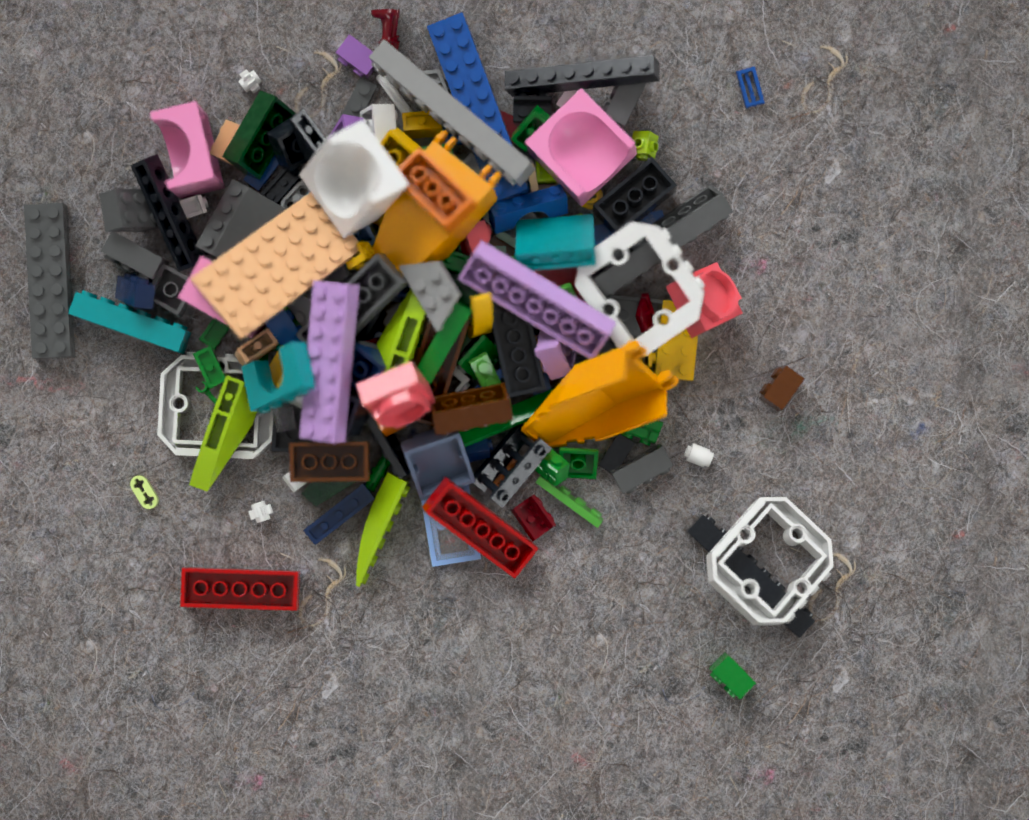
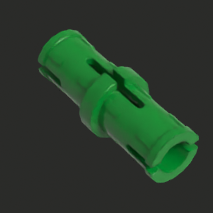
[365,454,390,492]

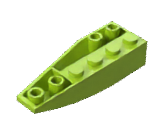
[376,288,427,373]
[189,375,257,492]
[356,472,411,587]

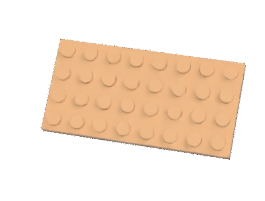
[190,192,360,340]

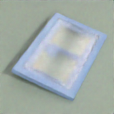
[421,484,481,567]

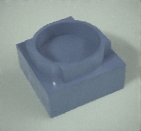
[400,429,476,501]

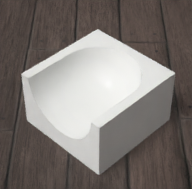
[299,120,409,238]

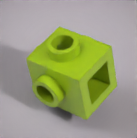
[632,131,659,161]

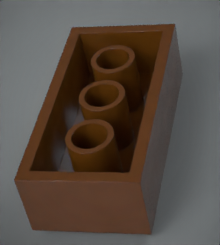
[430,383,513,435]
[289,442,370,482]

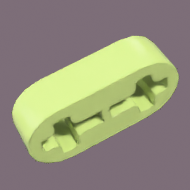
[130,476,159,509]

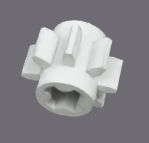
[238,69,262,94]
[248,501,273,523]

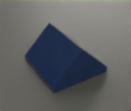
[351,343,386,391]

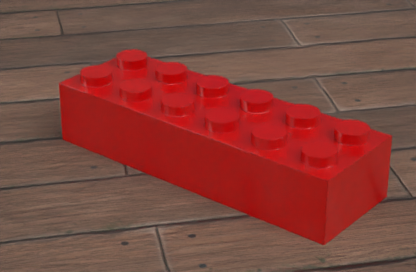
[422,477,539,579]
[180,567,300,611]

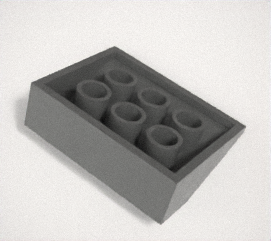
[196,179,286,260]

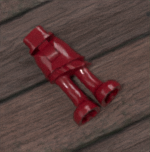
[371,9,400,76]

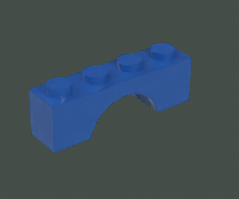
[488,185,568,234]

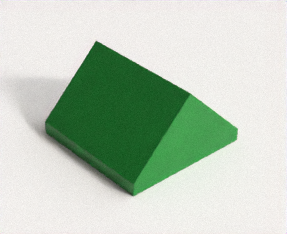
[559,447,598,479]

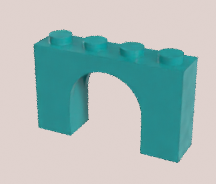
[242,342,316,414]

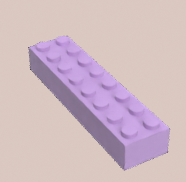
[458,240,616,359]
[299,281,360,443]

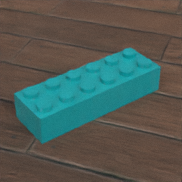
[68,290,192,354]

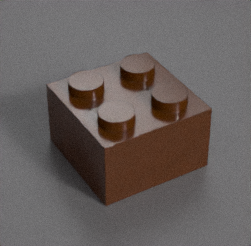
[759,365,805,411]

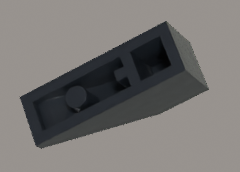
[289,108,326,163]

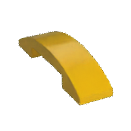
[468,293,493,338]

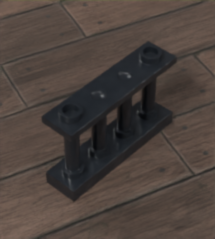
[473,424,552,508]

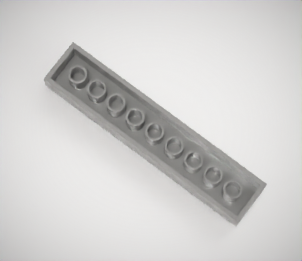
[369,40,535,187]

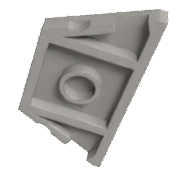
[399,261,461,331]

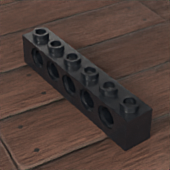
[130,154,205,272]

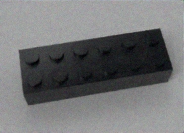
[492,300,546,398]

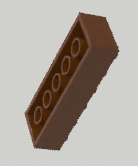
[415,315,472,427]

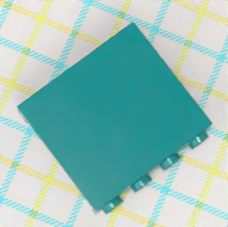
[515,214,596,270]

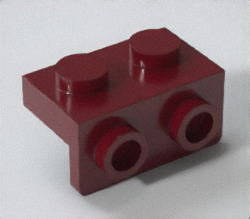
[511,494,556,542]

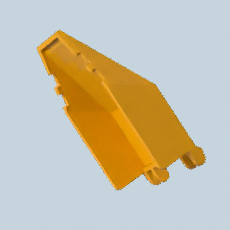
[373,130,501,276]
[521,340,679,448]

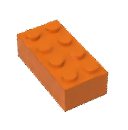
[398,147,477,234]

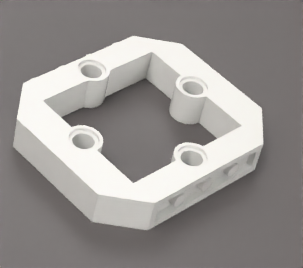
[575,221,705,355]
[157,352,275,459]
[706,497,834,626]

